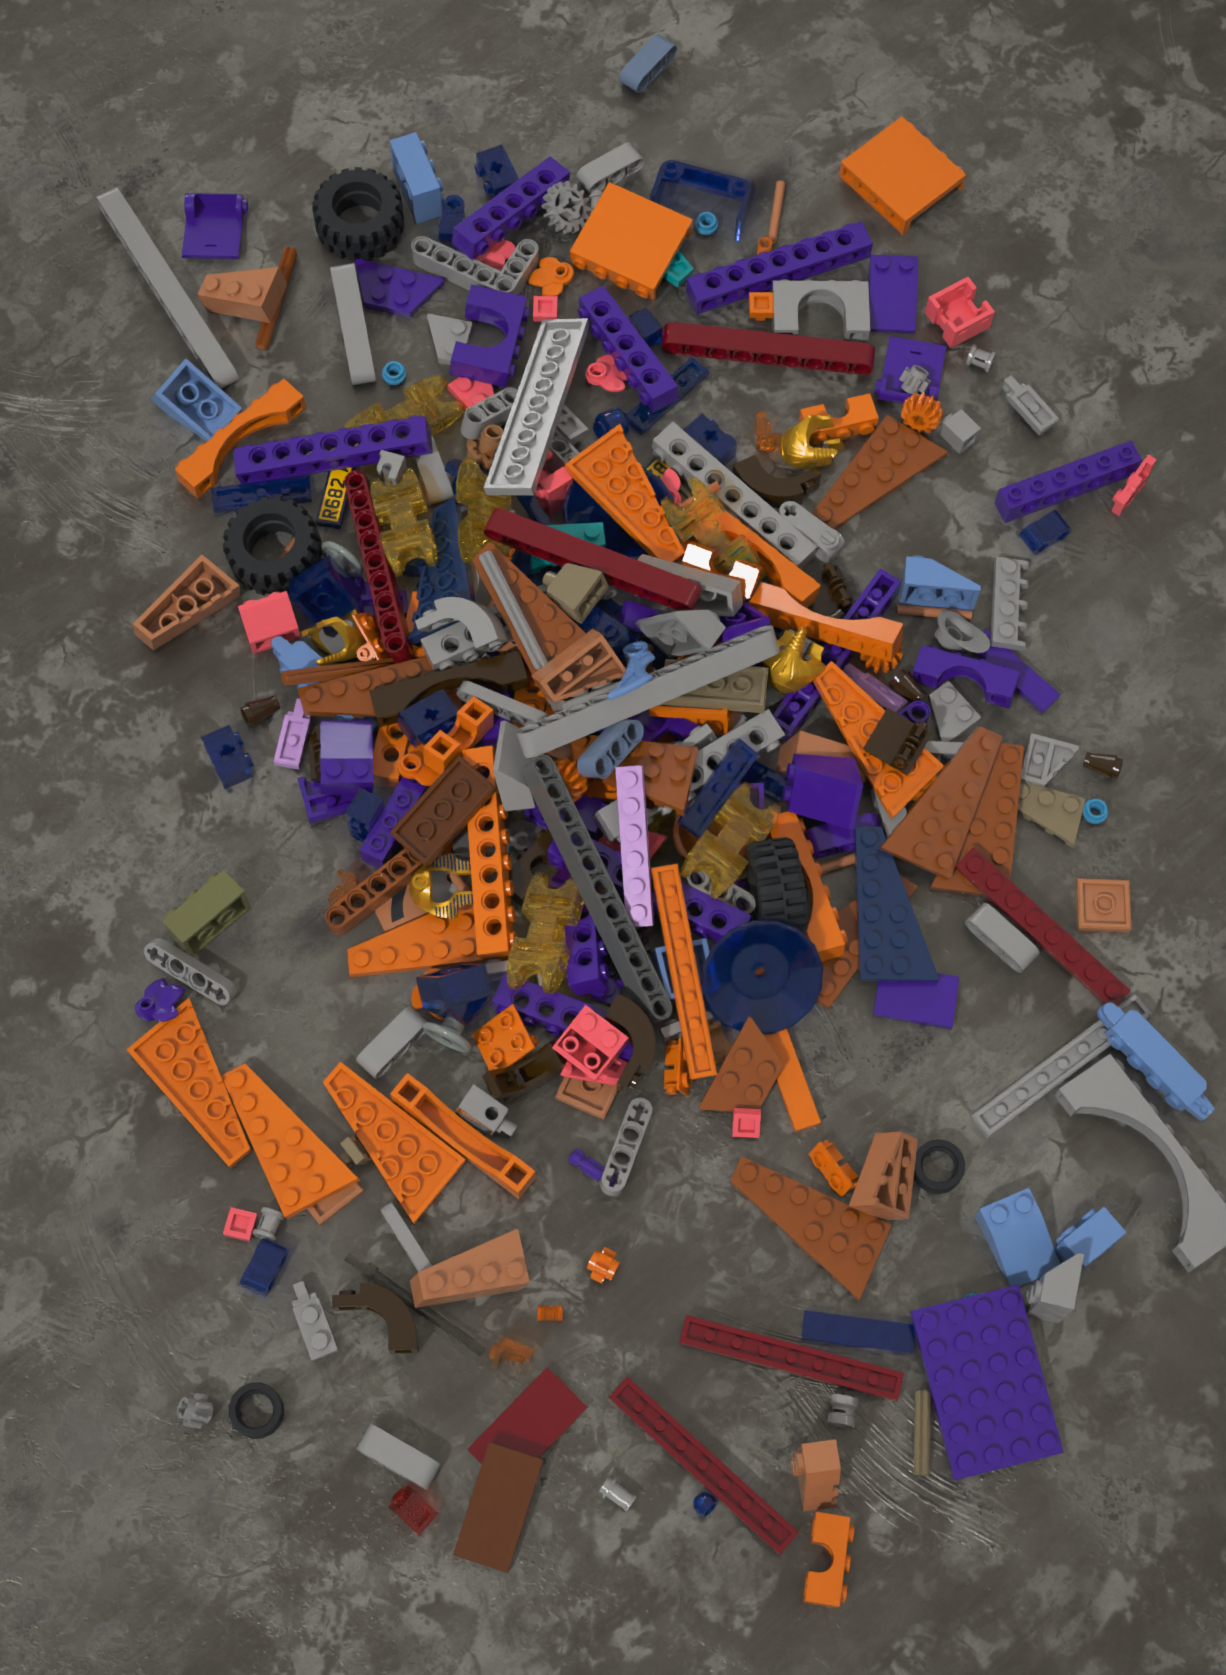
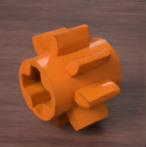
[587,1247,621,1284]

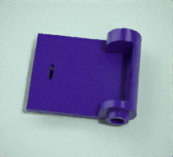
[182,193,248,259]
[874,336,946,404]

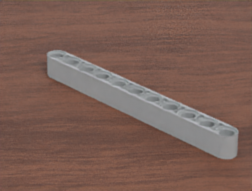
[95,187,239,389]
[516,625,780,758]

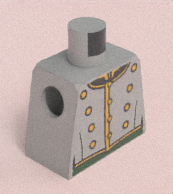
[455,1084,518,1139]

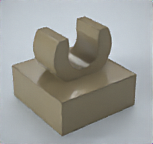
[338,1137,372,1168]

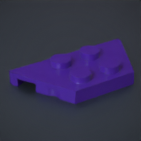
[355,259,444,318]

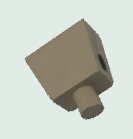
[543,563,609,624]

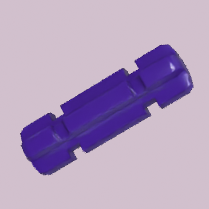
[568,1149,618,1187]

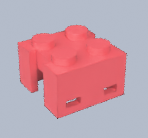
[925,277,995,348]
[533,450,573,517]

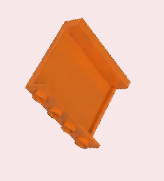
[839,116,966,235]
[570,182,693,300]

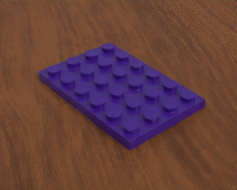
[910,1285,1064,1480]

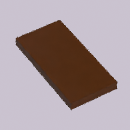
[389,755,498,868]
[453,1442,544,1573]

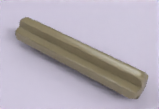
[914,1390,931,1476]

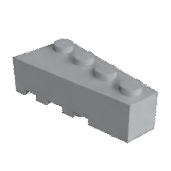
[635,554,743,617]

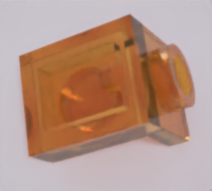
[755,412,782,451]
[328,868,359,907]
[707,1020,731,1063]
[489,1337,534,1369]

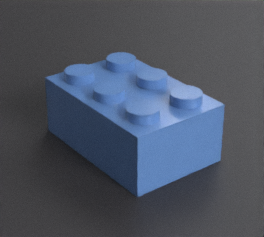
[389,132,445,224]

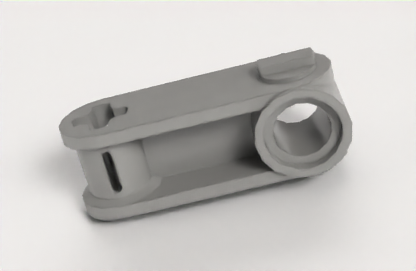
[779,501,845,563]

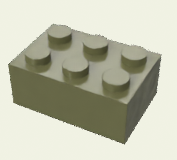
[162,869,251,957]

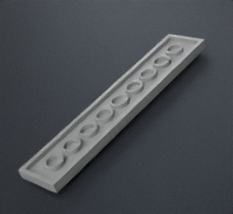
[484,318,590,495]

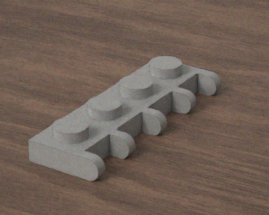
[990,556,1029,651]

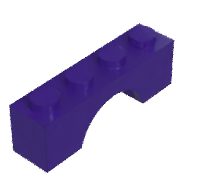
[913,645,1020,709]

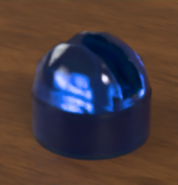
[693,1492,718,1518]

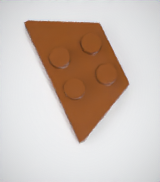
[698,1017,784,1111]

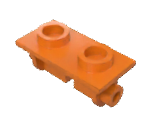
[664,1037,692,1096]
[808,1139,859,1198]

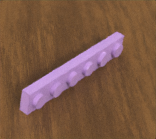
[615,765,654,927]

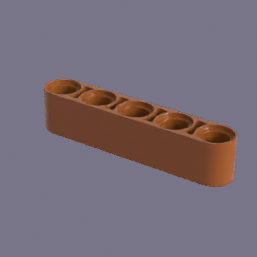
[325,848,424,936]

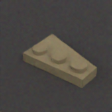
[1017,781,1086,848]

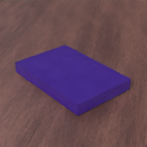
[873,973,959,1030]

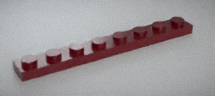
[955,848,1131,1006]
[679,1315,904,1402]
[608,1376,799,1555]

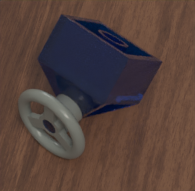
[288,541,363,629]
[416,964,493,1053]

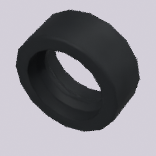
[914,1139,965,1194]
[229,1382,284,1439]

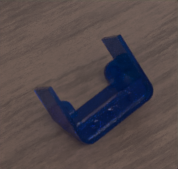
[650,159,756,241]

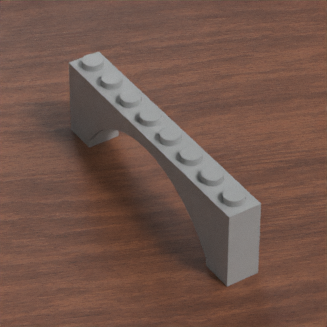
[1054,1054,1226,1273]

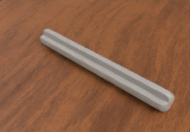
[479,551,548,670]

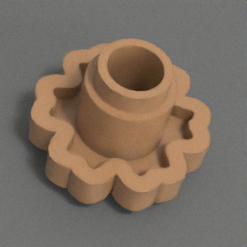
[466,425,503,470]

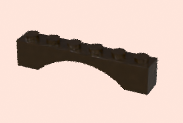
[369,650,528,728]

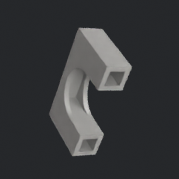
[772,279,870,343]

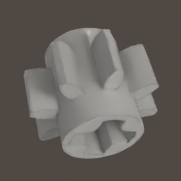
[899,365,931,394]
[177,1392,213,1429]

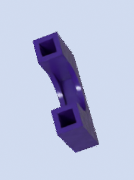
[449,284,530,387]

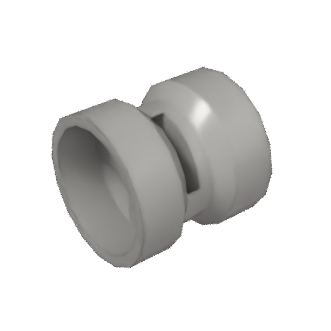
[827,1394,859,1429]

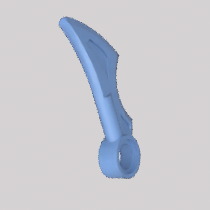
[608,641,655,700]

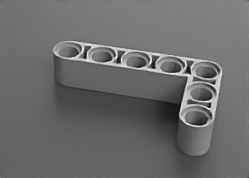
[411,236,539,295]
[330,263,376,385]
[460,388,579,485]

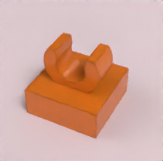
[749,292,774,321]

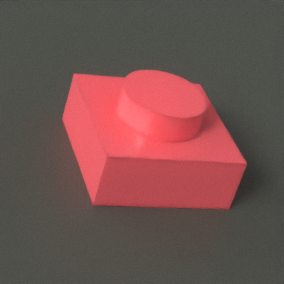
[533,296,558,322]
[732,1108,761,1138]
[223,1207,258,1242]

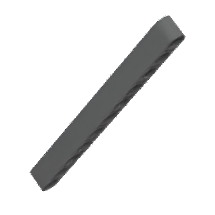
[523,754,672,1025]

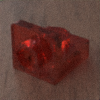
[388,1486,438,1536]

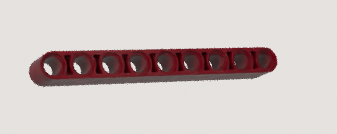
[661,322,875,375]
[344,470,414,663]
[483,508,702,611]

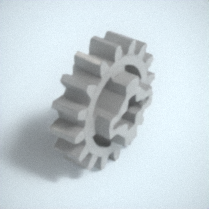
[541,181,591,235]

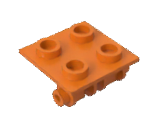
[352,612,391,661]
[472,1004,539,1071]

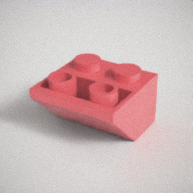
[238,591,301,654]
[552,1005,630,1081]

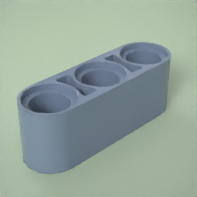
[619,34,677,93]
[577,719,644,779]

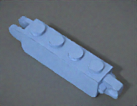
[271,636,379,734]
[1097,1002,1215,1121]

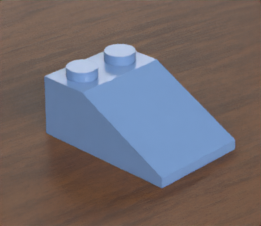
[150,359,242,441]
[899,555,981,613]
[975,1188,1060,1287]

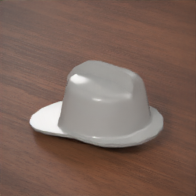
[935,610,990,653]

